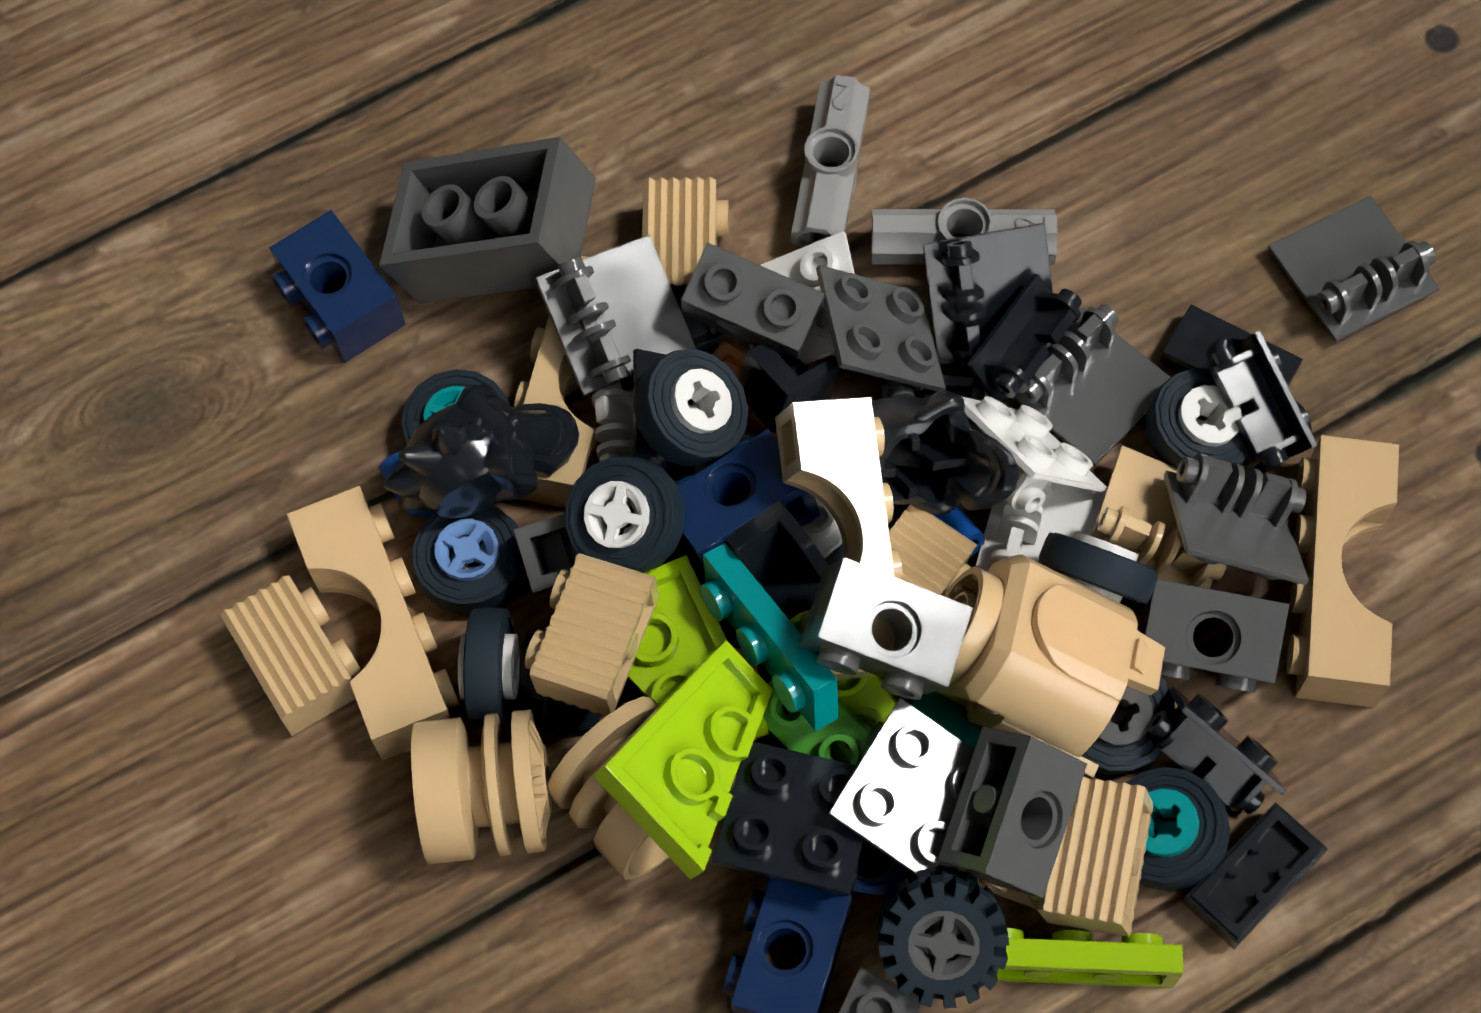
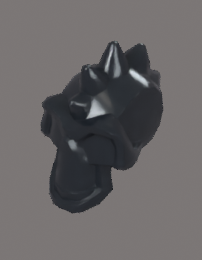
[384,384,580,518]
[872,389,1019,515]

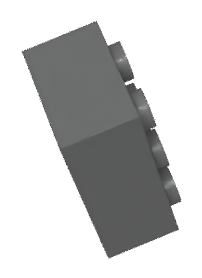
[379,137,596,303]

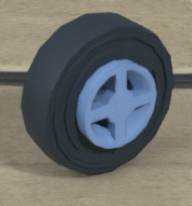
[412,506,526,616]

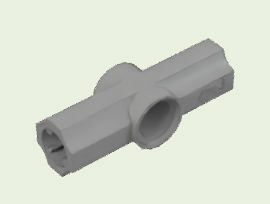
[791,75,871,248]
[871,197,1058,265]

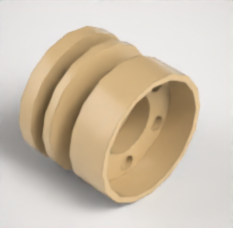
[547,696,670,880]
[411,709,552,864]

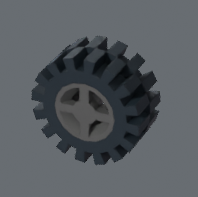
[878,867,1009,1009]

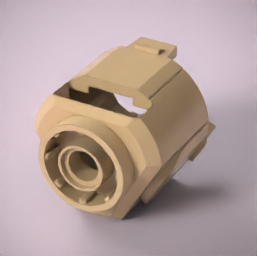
[936,554,1165,778]

